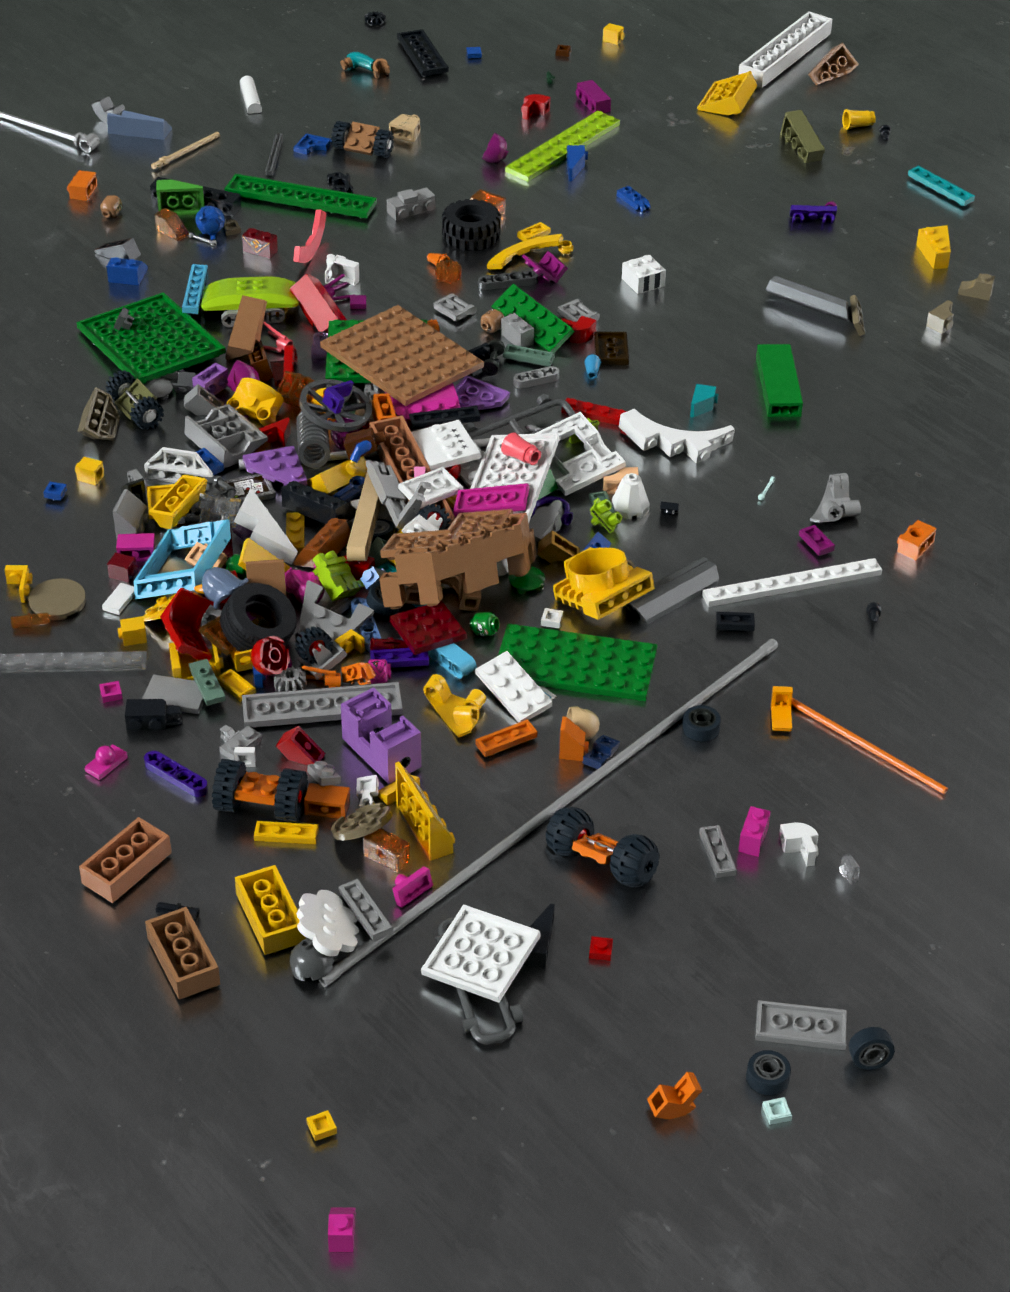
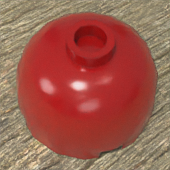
[250,636,290,676]

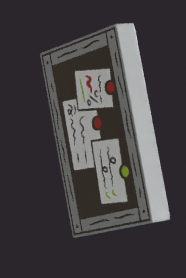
[218,474,276,507]

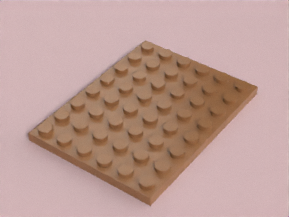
[320,305,484,406]

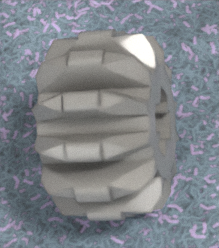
[274,666,307,692]

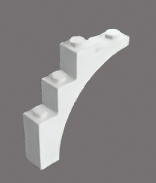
[619,408,735,464]

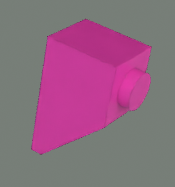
[328,1207,355,1252]

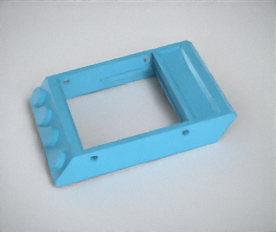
[134,519,231,600]

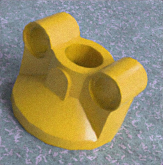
[227,378,284,427]

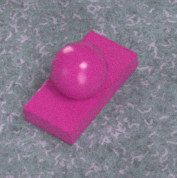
[85,744,128,780]

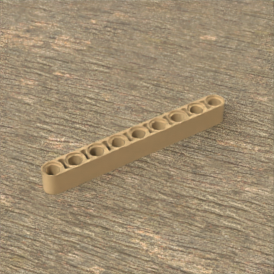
[346,473,381,561]

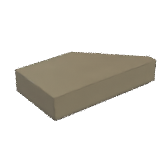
[222,219,241,236]

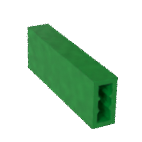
[756,344,803,417]

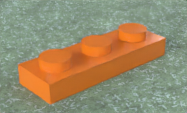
[475,719,538,757]

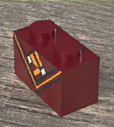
[242,228,278,259]

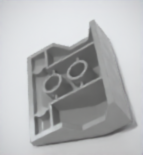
[184,404,268,468]

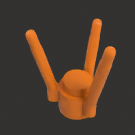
[302,666,341,688]

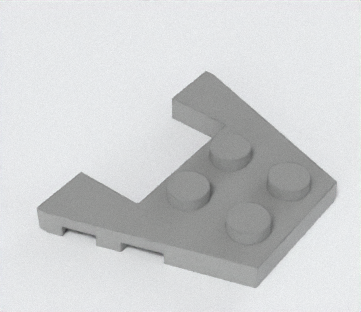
[298,580,374,641]

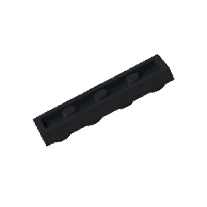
[409,406,480,429]

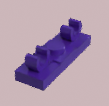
[790,205,837,223]

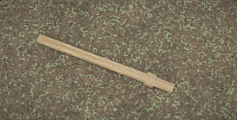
[151,132,220,169]

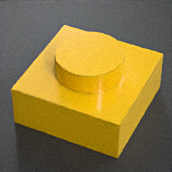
[306,1110,337,1141]

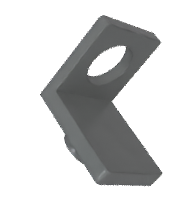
[172,371,196,394]

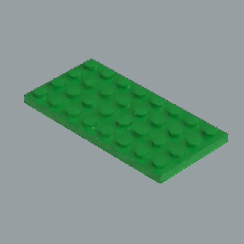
[498,623,657,702]

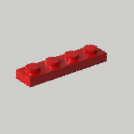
[561,398,627,426]

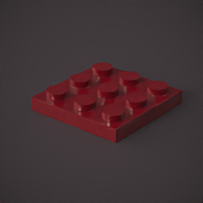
[390,601,467,655]

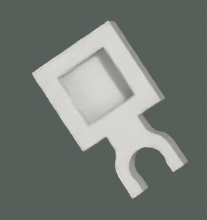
[356,775,379,807]

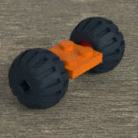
[545,807,660,887]

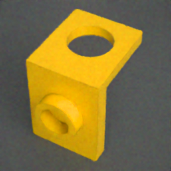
[230,649,253,672]

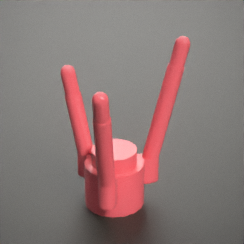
[263,322,293,353]

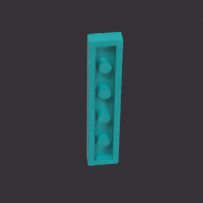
[908,165,975,206]

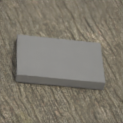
[142,674,204,714]

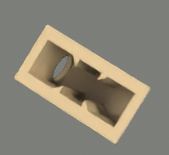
[389,114,421,142]

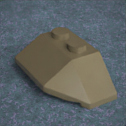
[78,387,120,441]

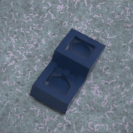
[582,735,620,769]

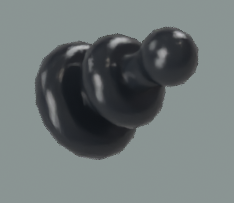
[879,125,891,140]

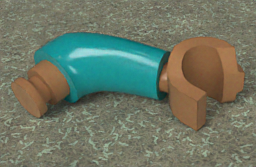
[340,52,390,79]

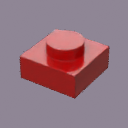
[589,936,613,961]

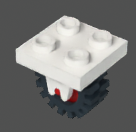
[401,504,451,533]

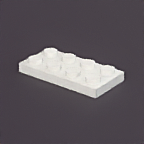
[475,651,552,723]

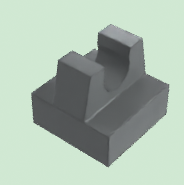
[113,307,134,330]

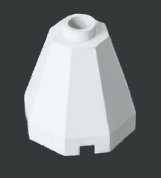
[612,473,650,519]

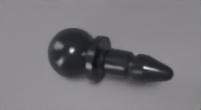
[866,602,882,622]

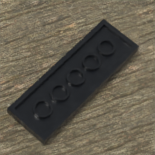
[397,29,449,77]

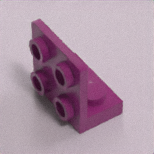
[522,251,568,283]

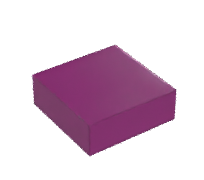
[350,295,366,309]

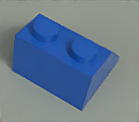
[106,257,148,286]

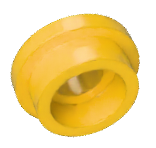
[558,240,574,254]

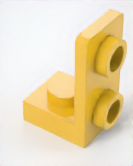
[5,565,33,603]

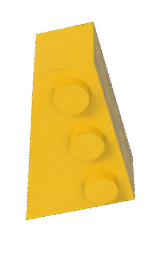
[916,225,951,270]

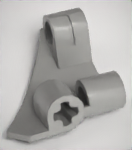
[810,473,861,523]

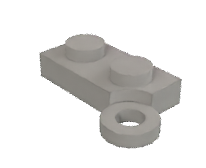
[307,761,341,786]

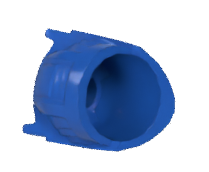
[195,206,225,240]

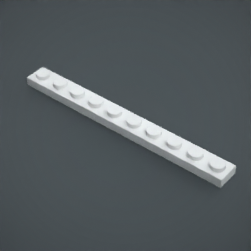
[702,558,882,607]

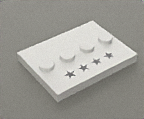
[411,420,481,471]

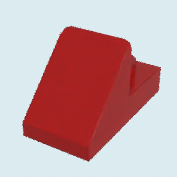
[258,417,291,447]

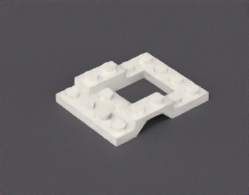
[535,412,626,496]

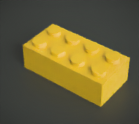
[235,865,306,955]

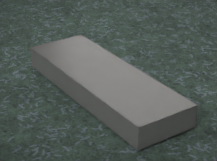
[699,825,737,878]

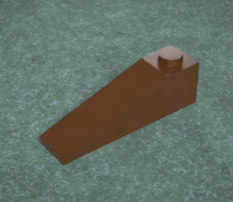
[248,340,273,383]

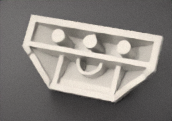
[144,447,213,486]

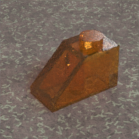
[154,208,189,241]

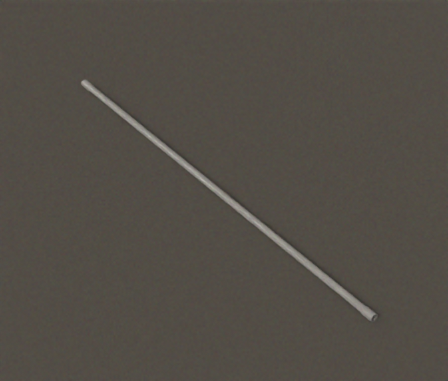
[319,639,778,987]

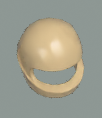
[567,706,600,741]

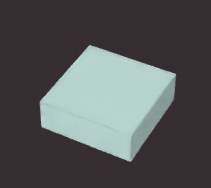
[762,1097,792,1125]

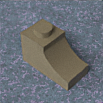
[958,273,995,301]
[926,300,954,334]

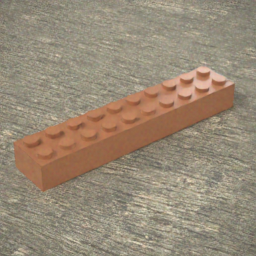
[369,415,455,524]

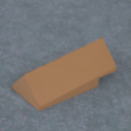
[225,295,267,360]

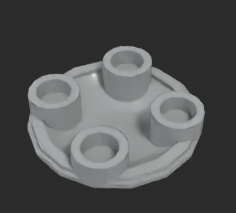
[144,378,173,400]

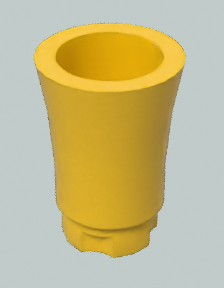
[842,109,876,130]

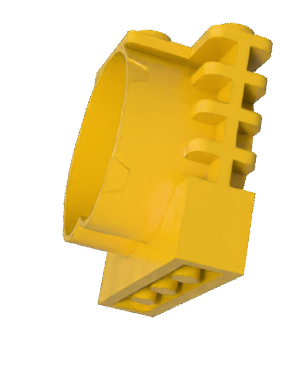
[553,547,655,620]

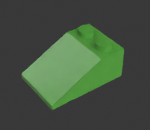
[156,180,204,216]

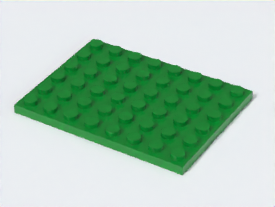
[76,292,226,384]

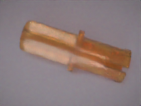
[11,612,50,628]

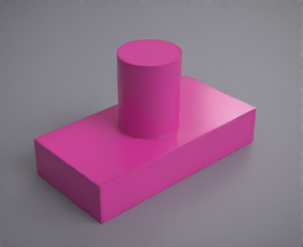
[392,866,433,908]

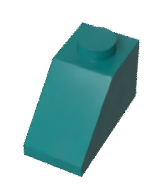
[690,384,719,418]

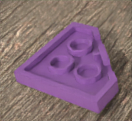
[455,375,510,410]
[242,446,307,486]

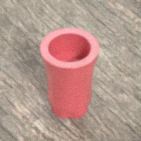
[501,432,541,465]

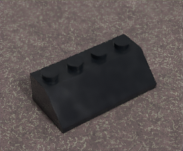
[281,481,357,524]

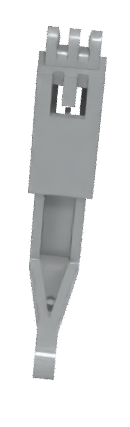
[366,460,431,529]

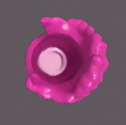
[285,564,325,605]

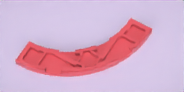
[293,210,327,263]

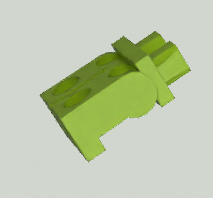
[312,550,364,601]

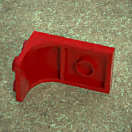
[160,588,213,662]

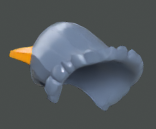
[194,567,249,610]

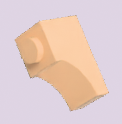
[603,467,639,494]

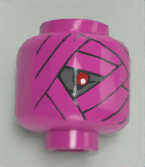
[367,659,391,684]

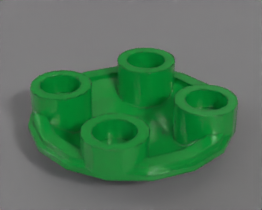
[508,566,545,594]

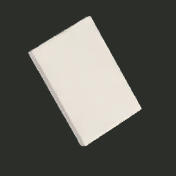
[398,467,463,508]

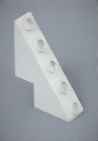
[234,489,298,565]

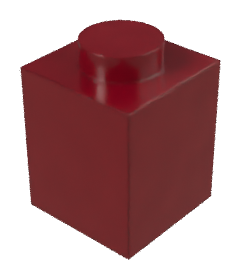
[107,552,138,583]

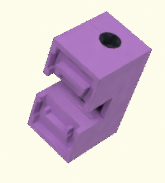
[341,687,422,784]

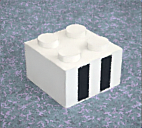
[622,255,666,294]

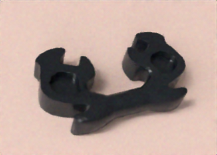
[327,172,354,194]

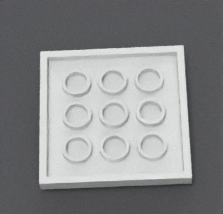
[421,904,541,1003]

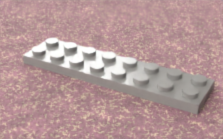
[242,682,403,728]

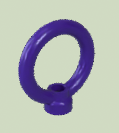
[531,496,573,526]

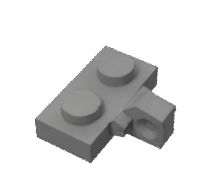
[220,725,262,760]

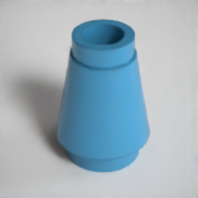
[584,354,601,379]

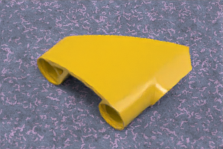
[423,674,486,738]

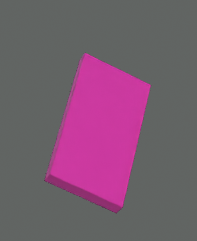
[453,483,530,517]

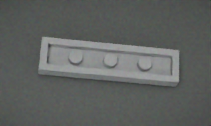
[338,879,393,942]

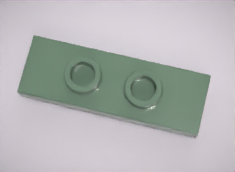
[503,344,555,367]
[189,659,226,706]

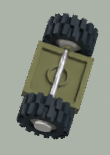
[106,370,164,430]

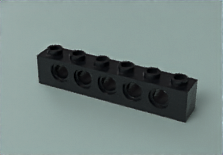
[150,177,241,216]

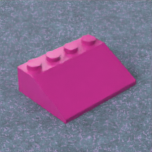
[385,383,460,430]

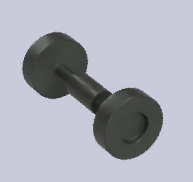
[482,339,505,376]

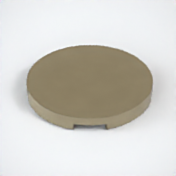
[29,578,86,620]
[331,803,393,841]

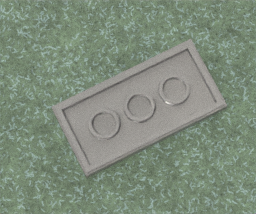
[755,1000,847,1051]

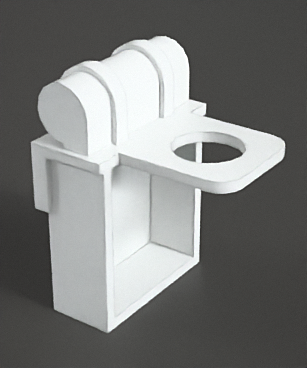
[325,254,359,286]

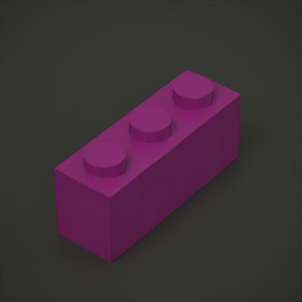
[576,80,611,113]

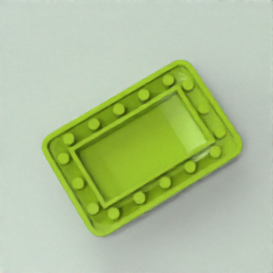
[201,276,299,311]

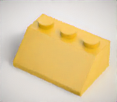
[307,456,368,496]
[149,474,207,529]

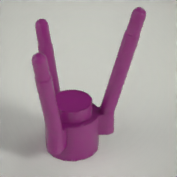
[324,274,355,301]

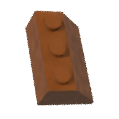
[293,518,351,568]

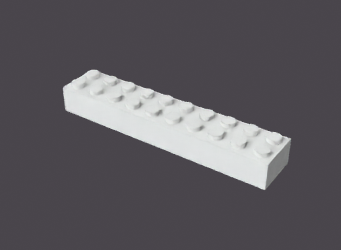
[738,11,833,88]

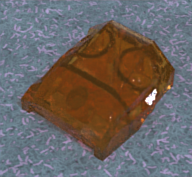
[277,371,318,408]

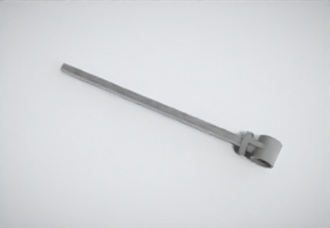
[0,111,100,153]

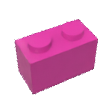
[116,533,156,562]
[738,806,771,857]

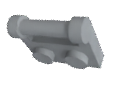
[434,293,477,321]
[557,299,600,322]

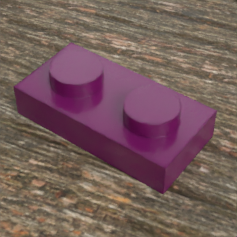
[799,525,835,556]

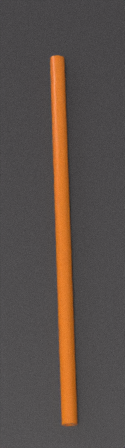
[791,698,948,795]

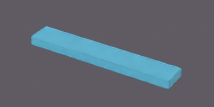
[182,264,208,314]

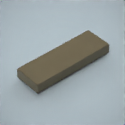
[850,295,865,336]

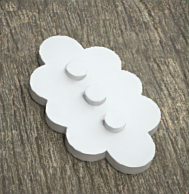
[296,890,359,957]

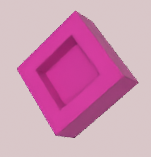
[99,681,123,703]

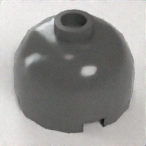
[290,939,335,981]

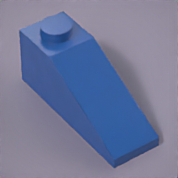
[566,145,588,182]

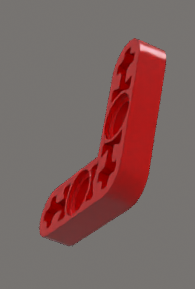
[283,345,298,394]

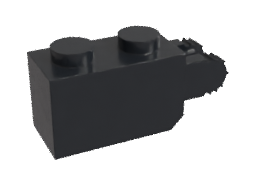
[125,699,183,730]

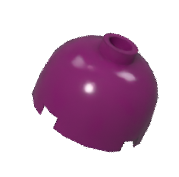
[482,133,509,163]

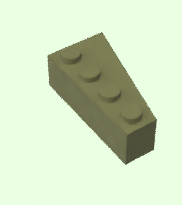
[780,110,825,163]

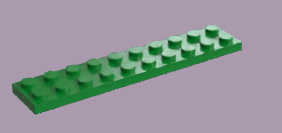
[224,174,377,218]

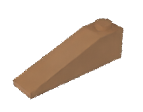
[808,42,859,85]

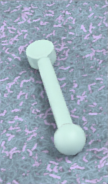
[758,476,775,501]

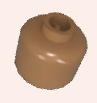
[100,195,123,218]
[481,309,504,333]

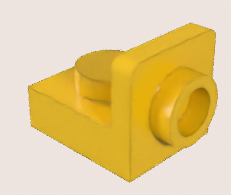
[334,629,365,653]

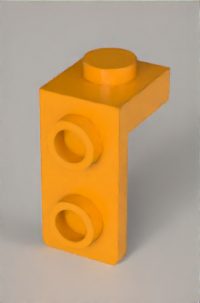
[771,686,793,731]

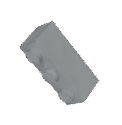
[387,187,436,221]

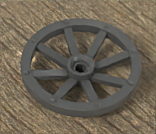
[299,379,372,432]

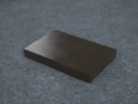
[594,331,629,365]

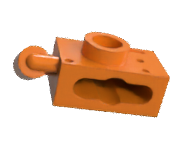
[341,662,376,685]

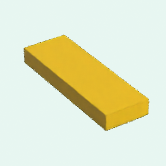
[254,821,319,845]

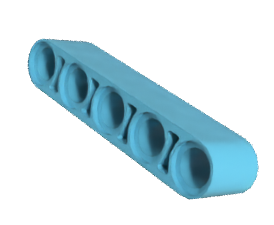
[428,643,477,679]

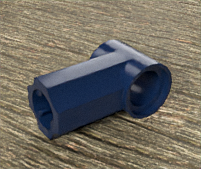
[333,476,365,503]

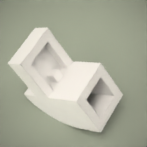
[779,822,819,867]

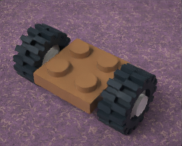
[331,121,394,158]

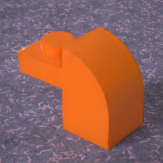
[647,1072,702,1119]

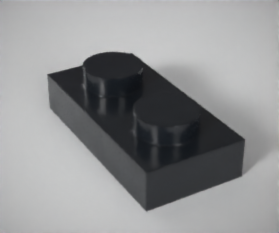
[716,612,755,631]

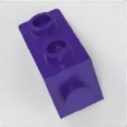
[322,380,354,414]

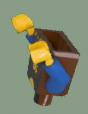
[344,428,386,475]

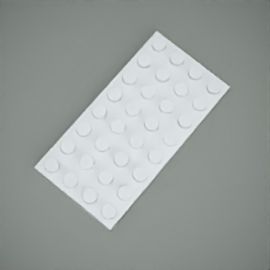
[470,433,560,523]

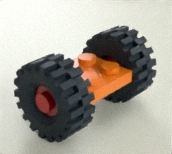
[212,759,308,823]

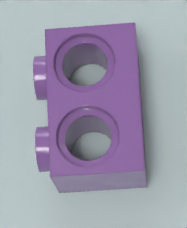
[192,363,229,395]

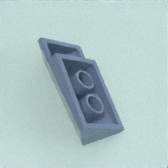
[107,110,172,140]

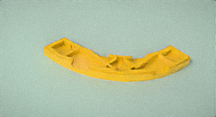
[487,234,563,270]

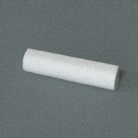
[240,76,262,114]

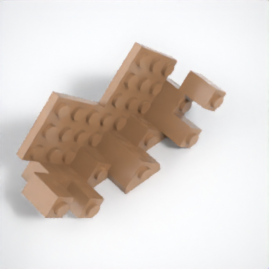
[379,509,537,609]

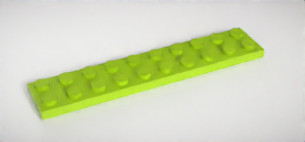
[505,111,620,182]

